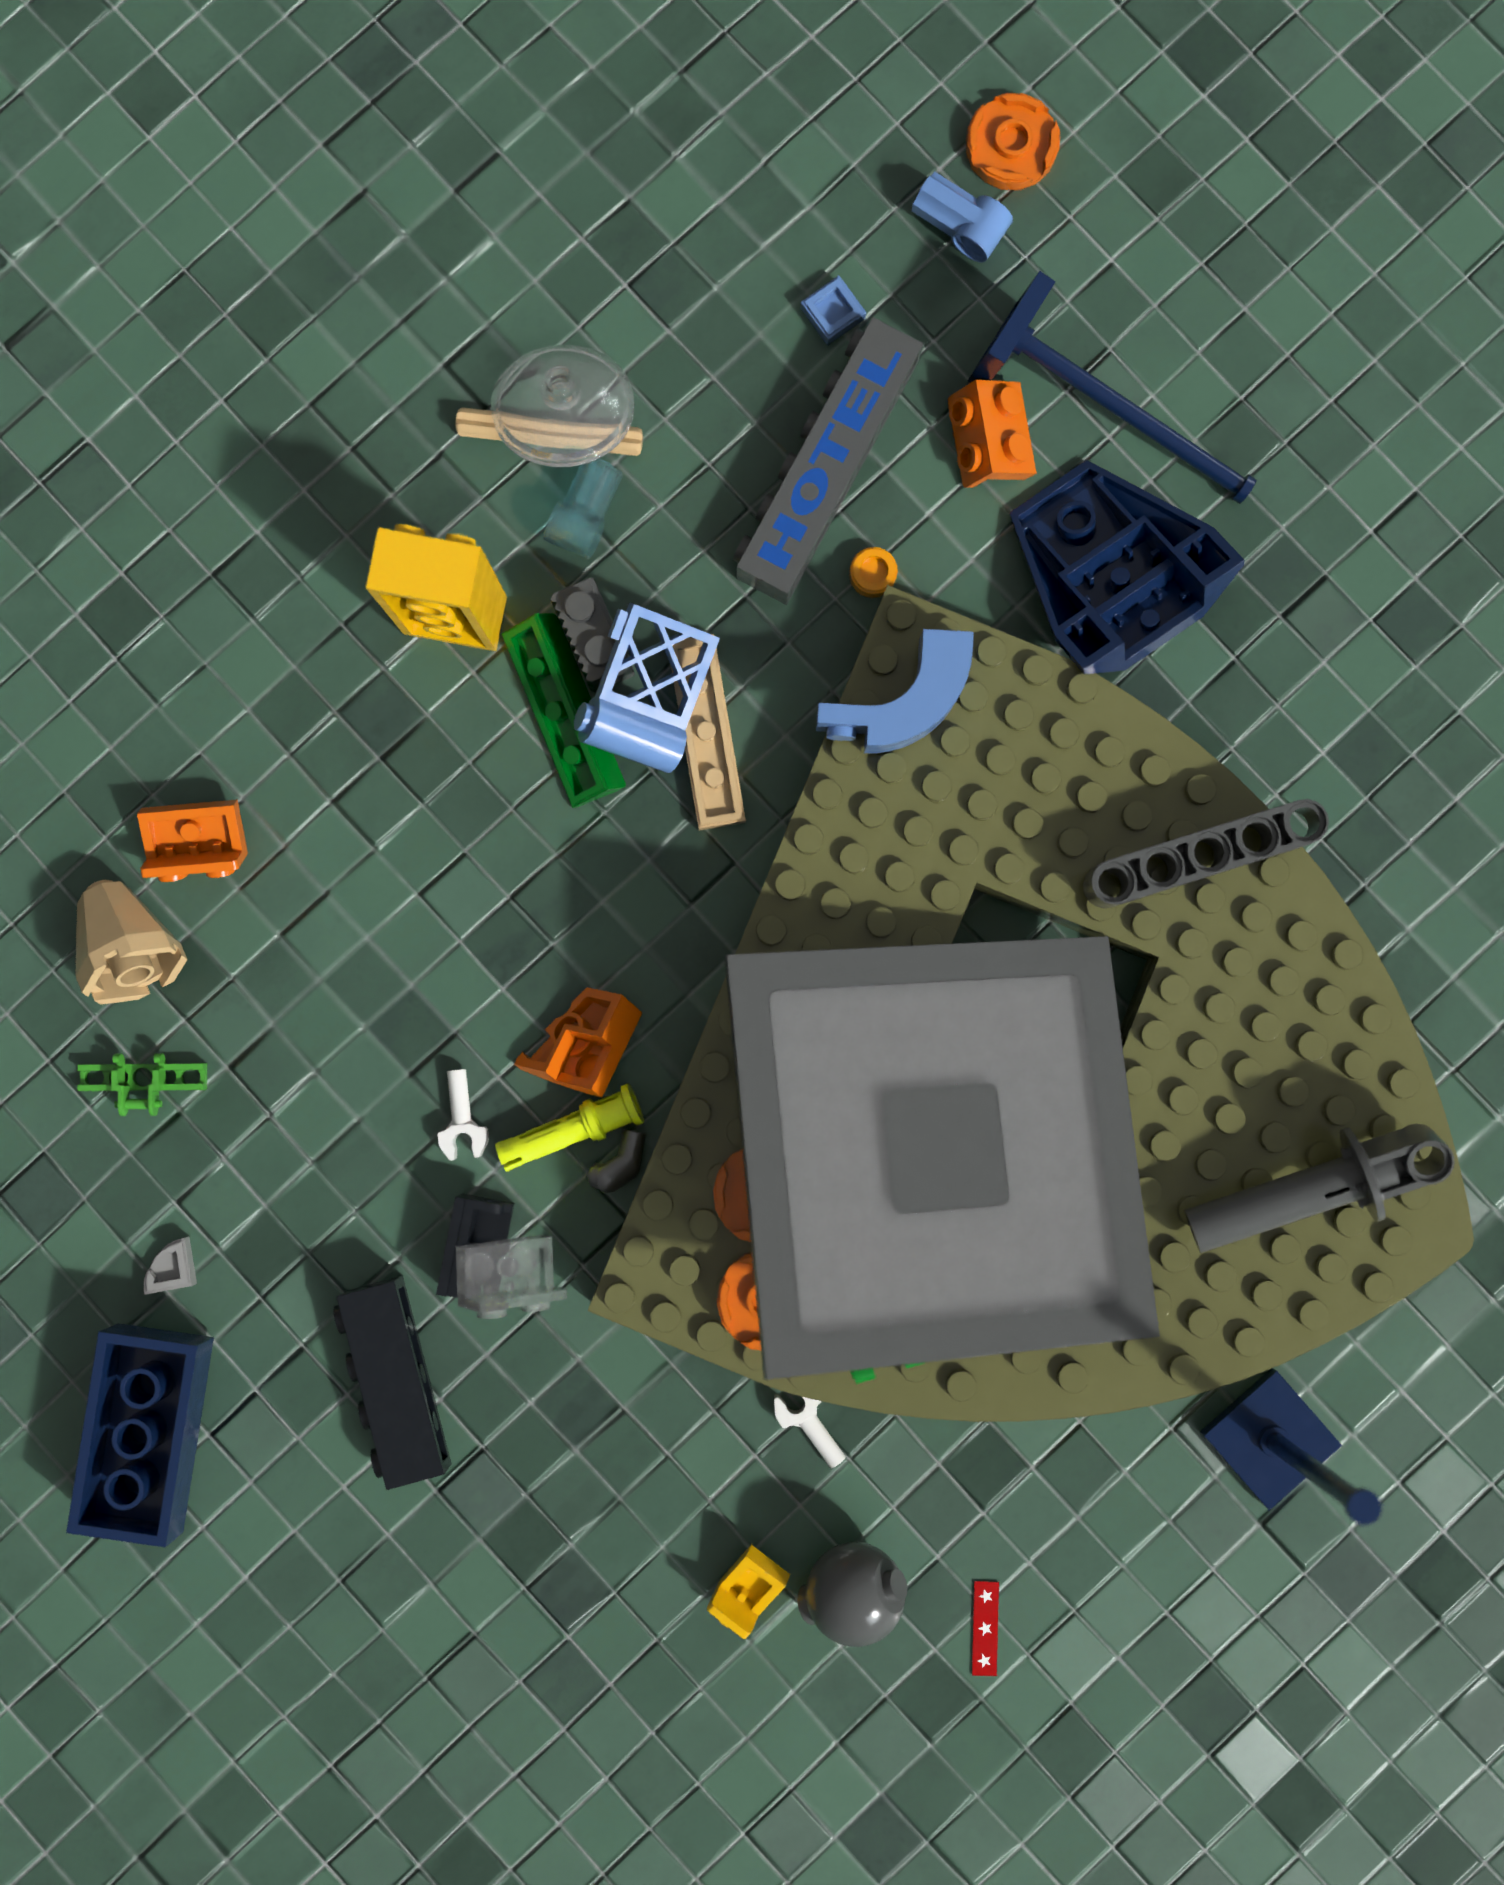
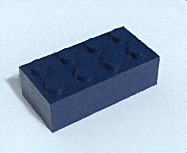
[66,1323,214,1548]

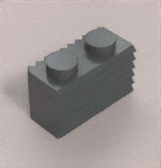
[550,578,635,693]

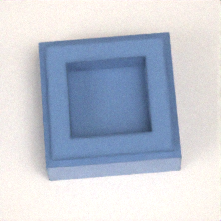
[800,276,866,346]

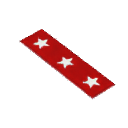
[972,1581,999,1676]

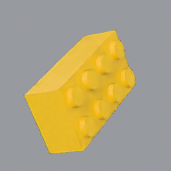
[366,524,507,652]

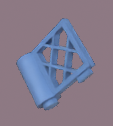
[574,603,720,773]

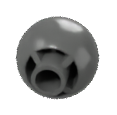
[797,1542,907,1647]

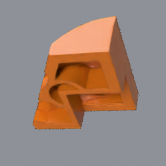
[514,987,643,1098]

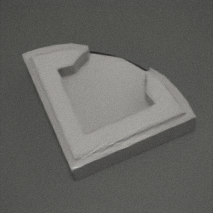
[144,1236,197,1295]

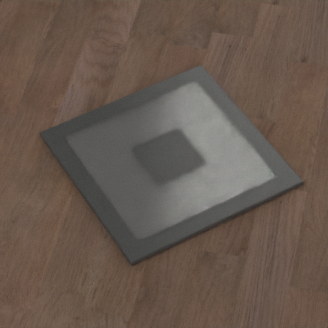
[725,936,1160,1380]

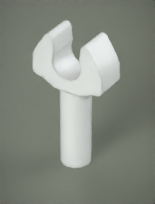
[437,1069,489,1161]
[774,1394,846,1469]

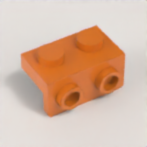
[948,380,1037,488]
[137,799,248,882]

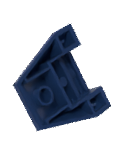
[1009,460,1245,675]

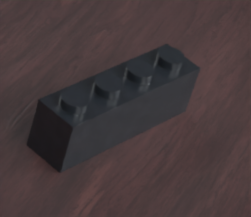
[334,1275,452,1490]

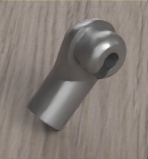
[587,1129,646,1193]

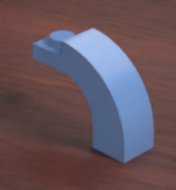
[816,629,974,753]

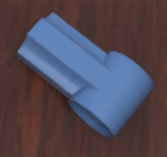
[912,172,1013,263]

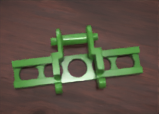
[77,1053,207,1116]

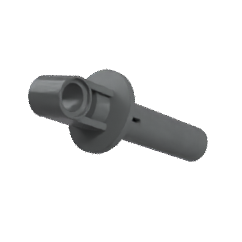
[1184,1124,1455,1253]

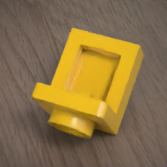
[707,1544,791,1639]

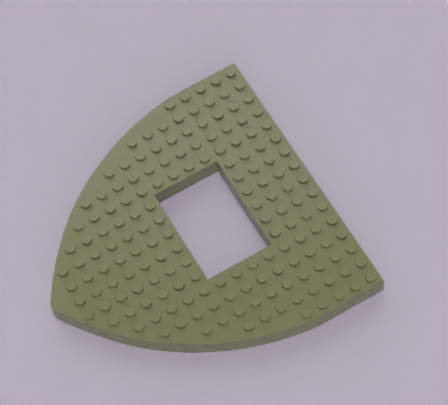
[588,585,1474,1422]

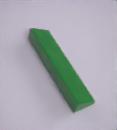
[502,613,626,808]

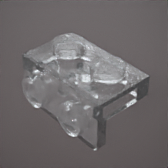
[456,1234,567,1319]

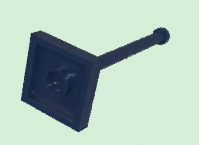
[967,271,1257,504]
[1200,1368,1382,1525]

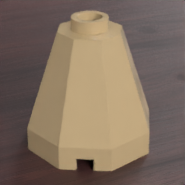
[76,880,187,1005]

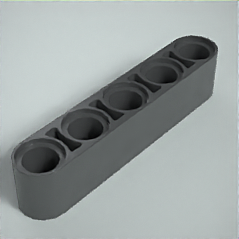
[1083,799,1329,908]

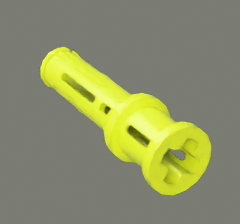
[495,1083,644,1172]

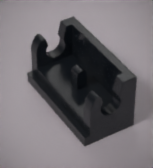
[436,1193,515,1302]

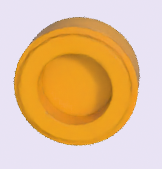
[849,547,898,598]

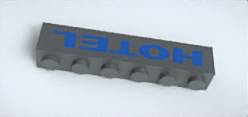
[733,317,924,605]

